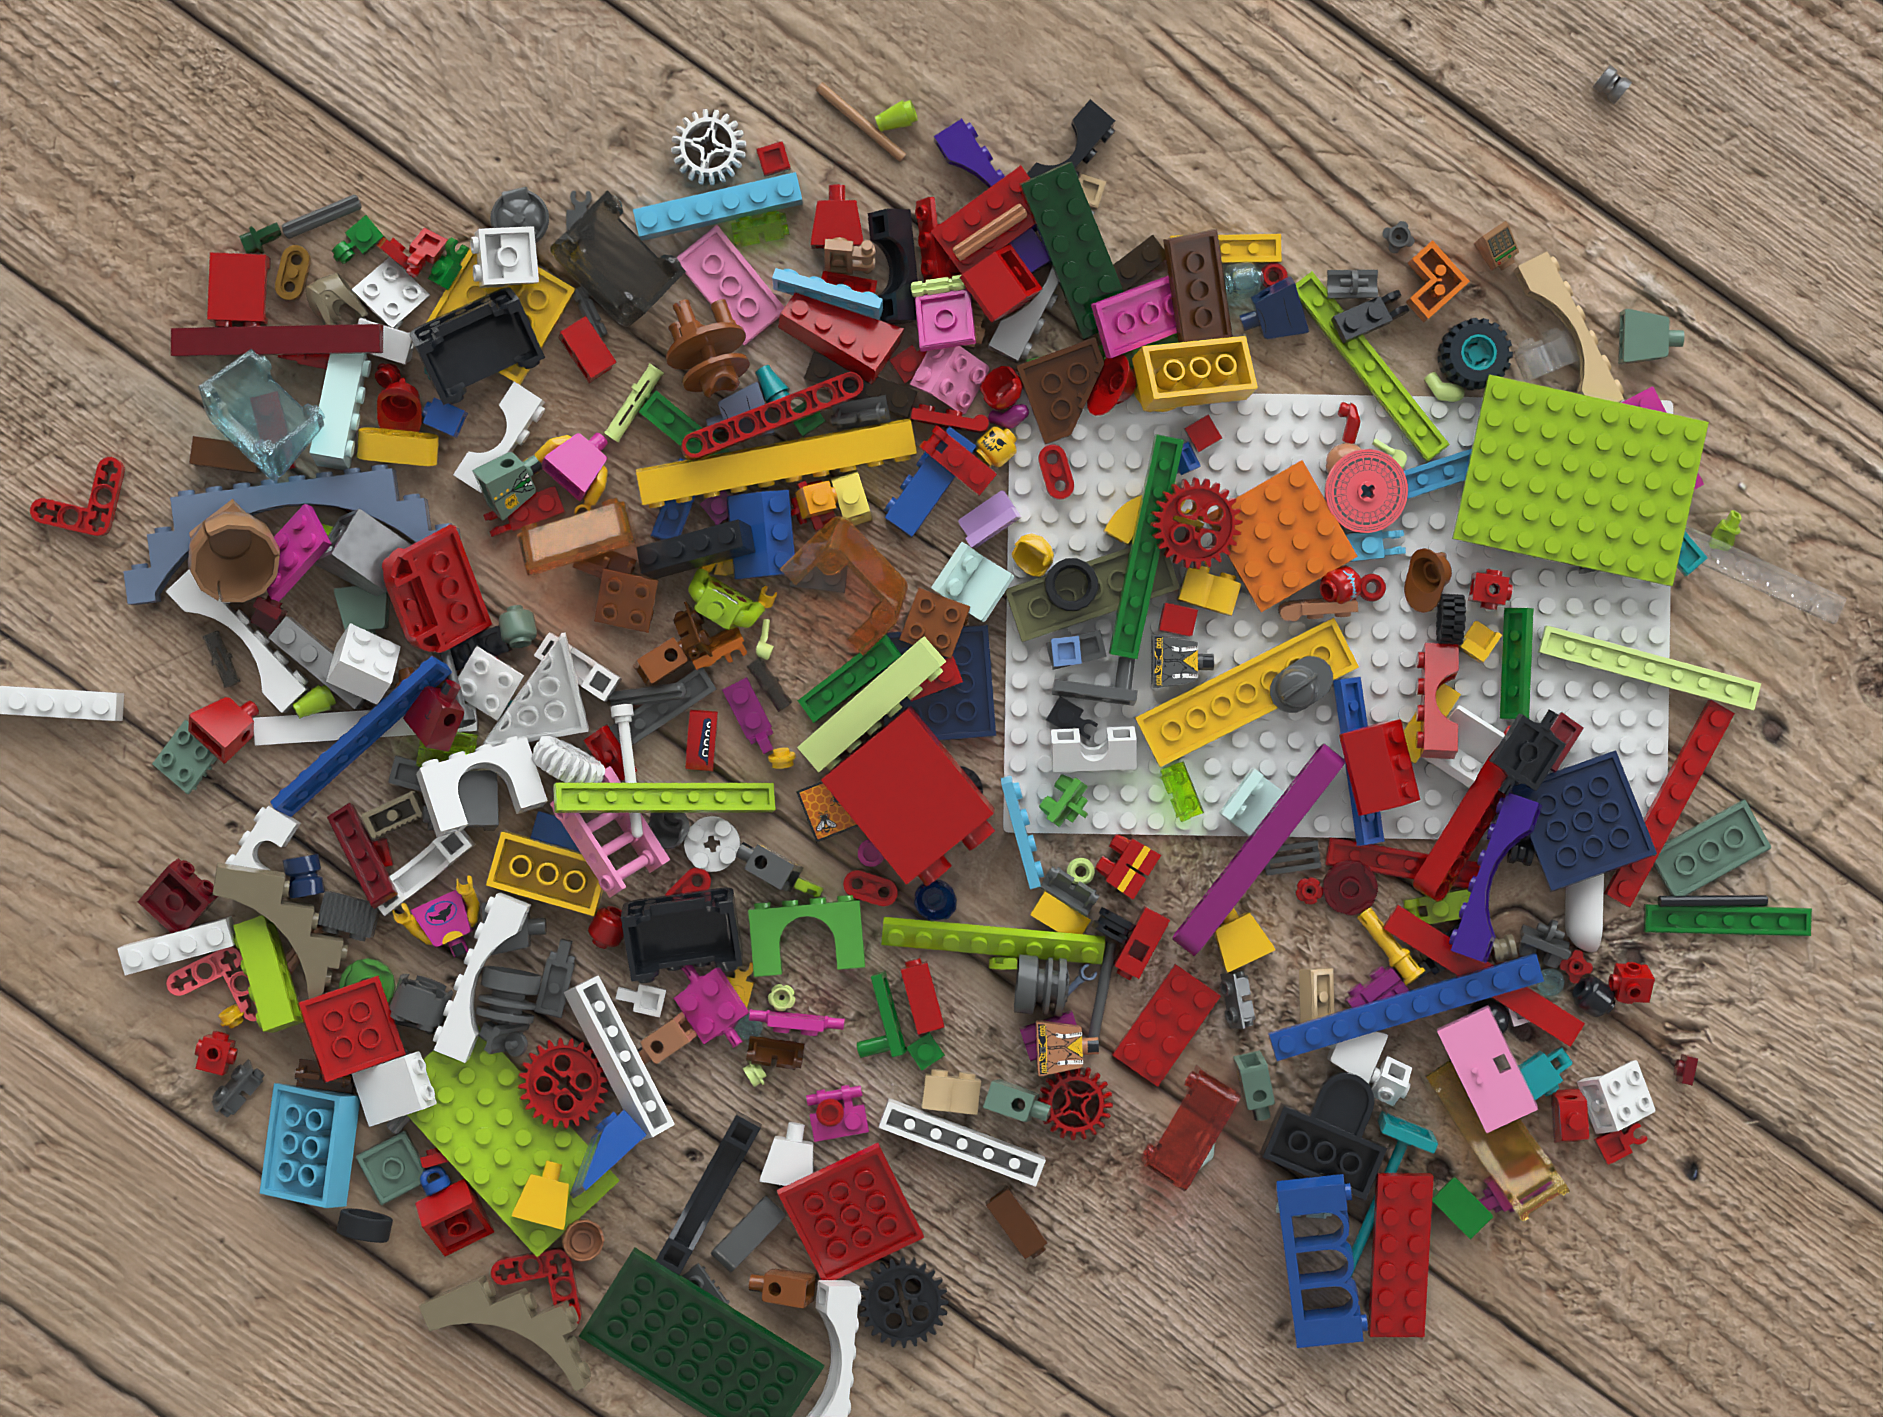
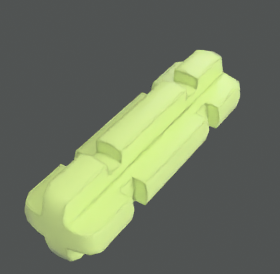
[911,275,966,297]

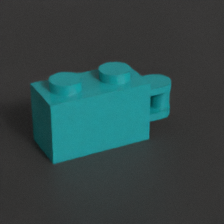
[1518,1046,1573,1103]

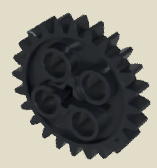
[859,1256,949,1348]

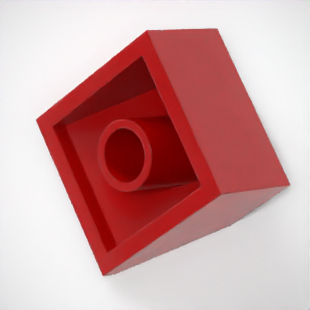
[415,1178,494,1257]

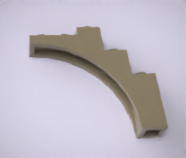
[213,863,348,999]
[419,1275,591,1391]

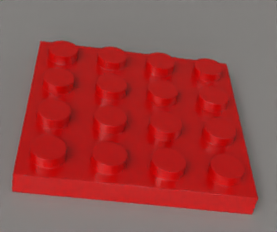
[777,1142,925,1280]

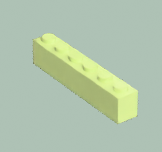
[797,636,946,772]

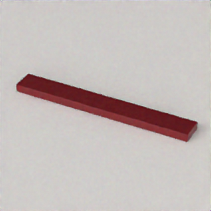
[171,324,383,357]

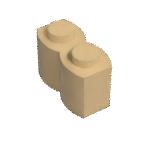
[921,1069,981,1114]

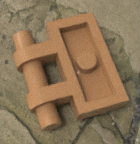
[824,237,875,275]

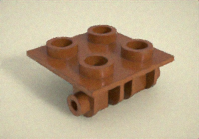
[594,569,658,633]
[899,588,970,659]

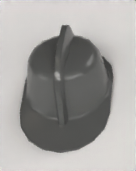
[1270,656,1333,713]

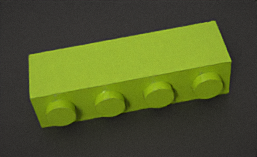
[233,915,303,1033]

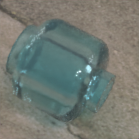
[1224,262,1264,300]

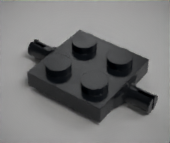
[1489,709,1566,796]

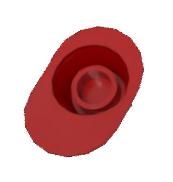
[1087,354,1137,416]
[377,377,422,432]

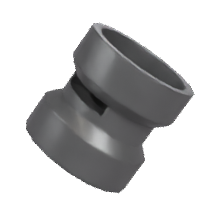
[1593,65,1632,104]

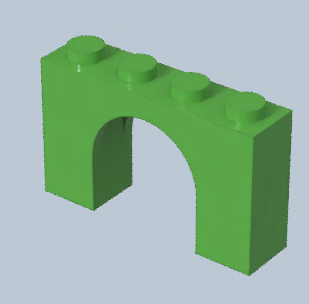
[748,895,865,977]

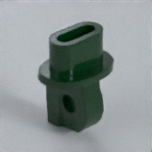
[239,222,281,254]

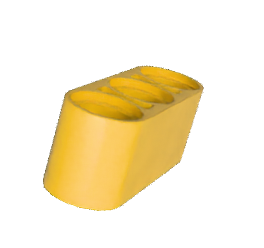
[357,427,439,466]

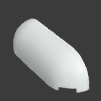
[1565,874,1604,952]

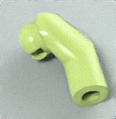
[1424,372,1465,402]

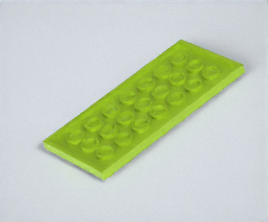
[407,1025,620,1257]

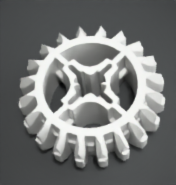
[671,109,746,185]
[531,736,606,783]

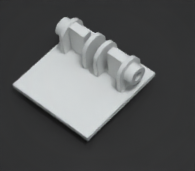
[351,257,430,329]
[458,646,524,721]

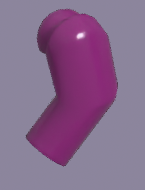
[988,404,1029,429]

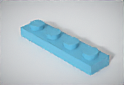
[772,268,883,320]
[1001,776,1044,889]

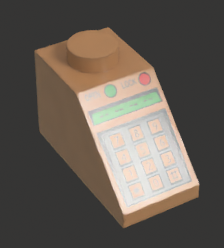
[1474,221,1519,271]

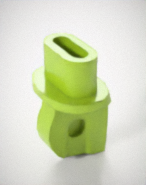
[1707,510,1742,551]

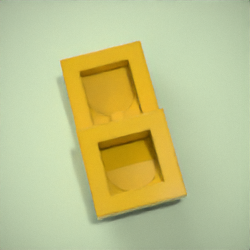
[1030,891,1091,934]

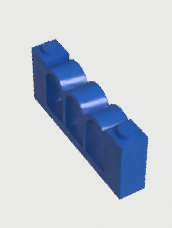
[1276,1174,1368,1348]

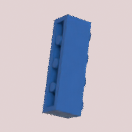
[884,427,976,538]

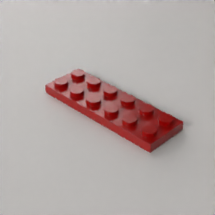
[1368,1173,1434,1337]

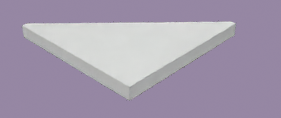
[483,632,589,747]

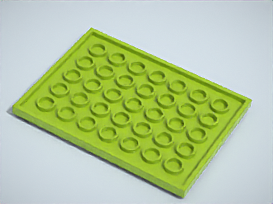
[1452,375,1709,587]

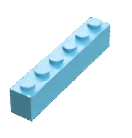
[633,172,803,241]

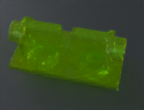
[731,211,790,247]
[1160,761,1204,822]

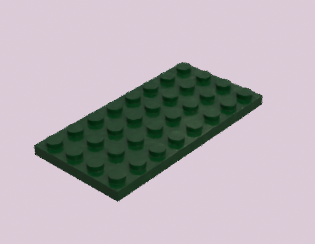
[578,1247,825,1417]

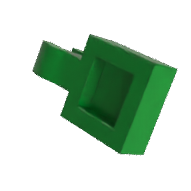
[428,237,469,290]

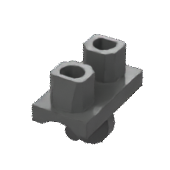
[1327,270,1378,299]
[1519,919,1571,968]
[479,1021,530,1056]

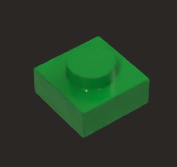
[792,402,826,437]
[906,1032,945,1071]

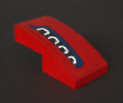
[685,709,718,771]

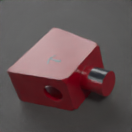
[403,680,464,752]

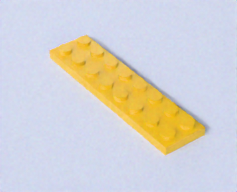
[1135,618,1359,767]

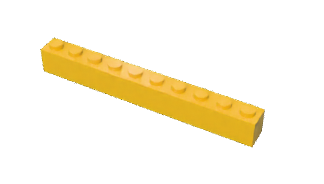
[636,418,917,508]

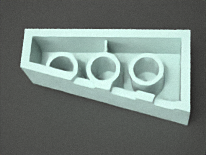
[310,353,371,470]

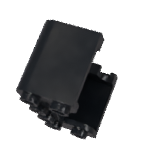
[621,887,743,983]

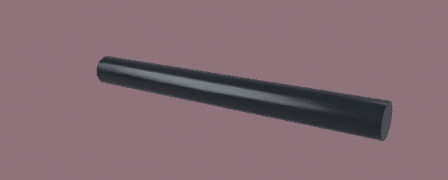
[1658,895,1768,907]

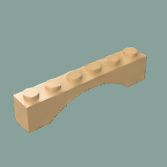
[1513,251,1624,403]

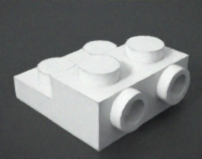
[470,226,539,288]

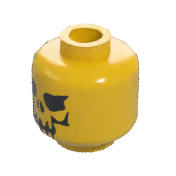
[975,427,1017,468]

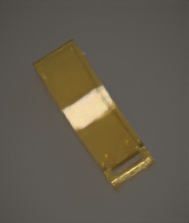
[1425,1060,1570,1222]

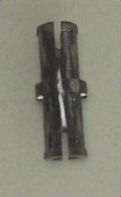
[203,630,241,688]
[746,657,793,712]

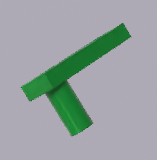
[857,971,907,1058]

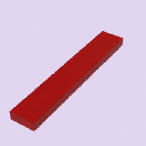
[1325,837,1480,889]

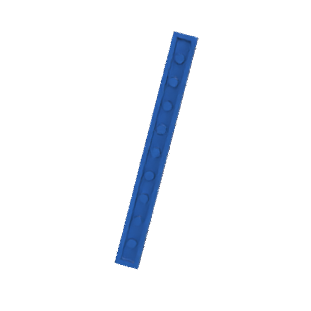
[1268,954,1544,1061]

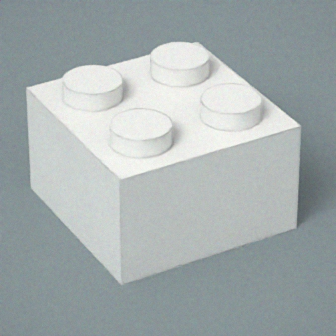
[326,623,401,704]

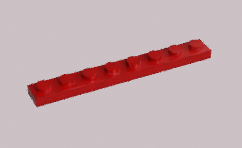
[1603,700,1735,908]

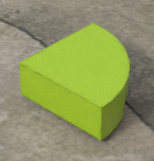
[794,877,824,897]
[989,957,1017,969]

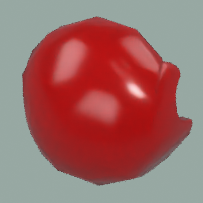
[980,366,1023,410]

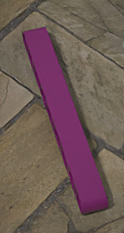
[1172,743,1345,956]

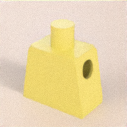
[831,470,873,528]

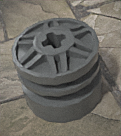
[1014,955,1069,1017]
[476,966,542,1025]

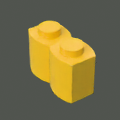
[1177,566,1241,616]

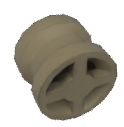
[1491,934,1518,965]

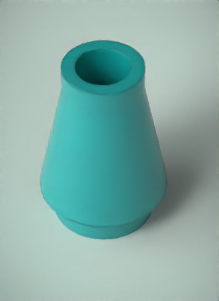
[755,365,790,404]

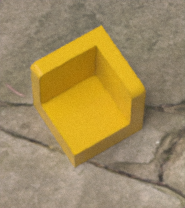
[1459,621,1502,663]

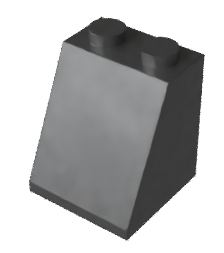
[314,508,411,596]

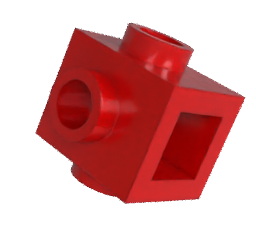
[1468,569,1513,610]
[1608,962,1655,1004]
[195,1031,238,1076]

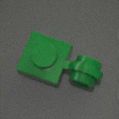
[332,215,385,264]

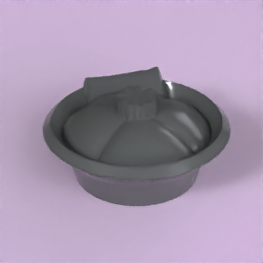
[490,187,549,243]

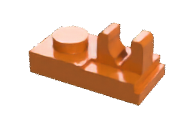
[691,627,747,670]

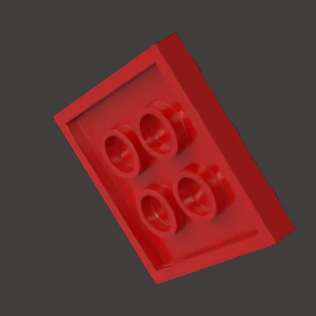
[297,976,406,1083]

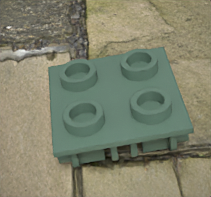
[152,720,217,795]

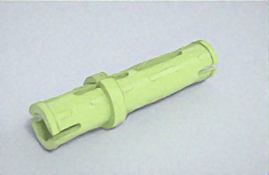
[604,363,664,443]

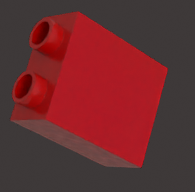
[821,705,995,887]

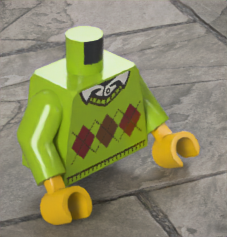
[688,563,777,630]

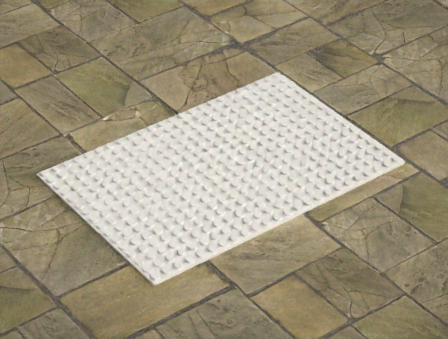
[1003,390,1673,841]

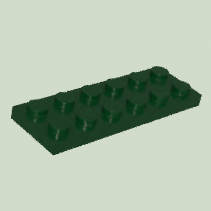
[1019,162,1124,339]

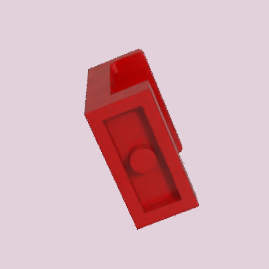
[207,252,271,327]

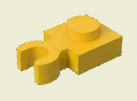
[727,962,754,1008]

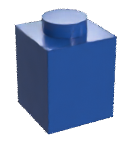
[422,397,468,438]

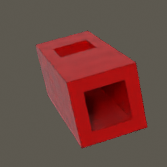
[1113,906,1170,981]
[900,958,945,1035]

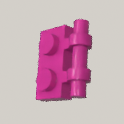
[806,1085,869,1142]

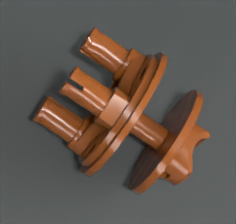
[666,299,750,398]

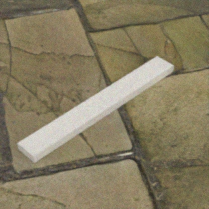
[253,703,478,746]

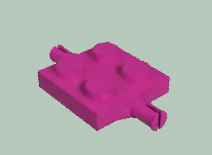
[674,965,750,1048]
[749,1009,845,1036]

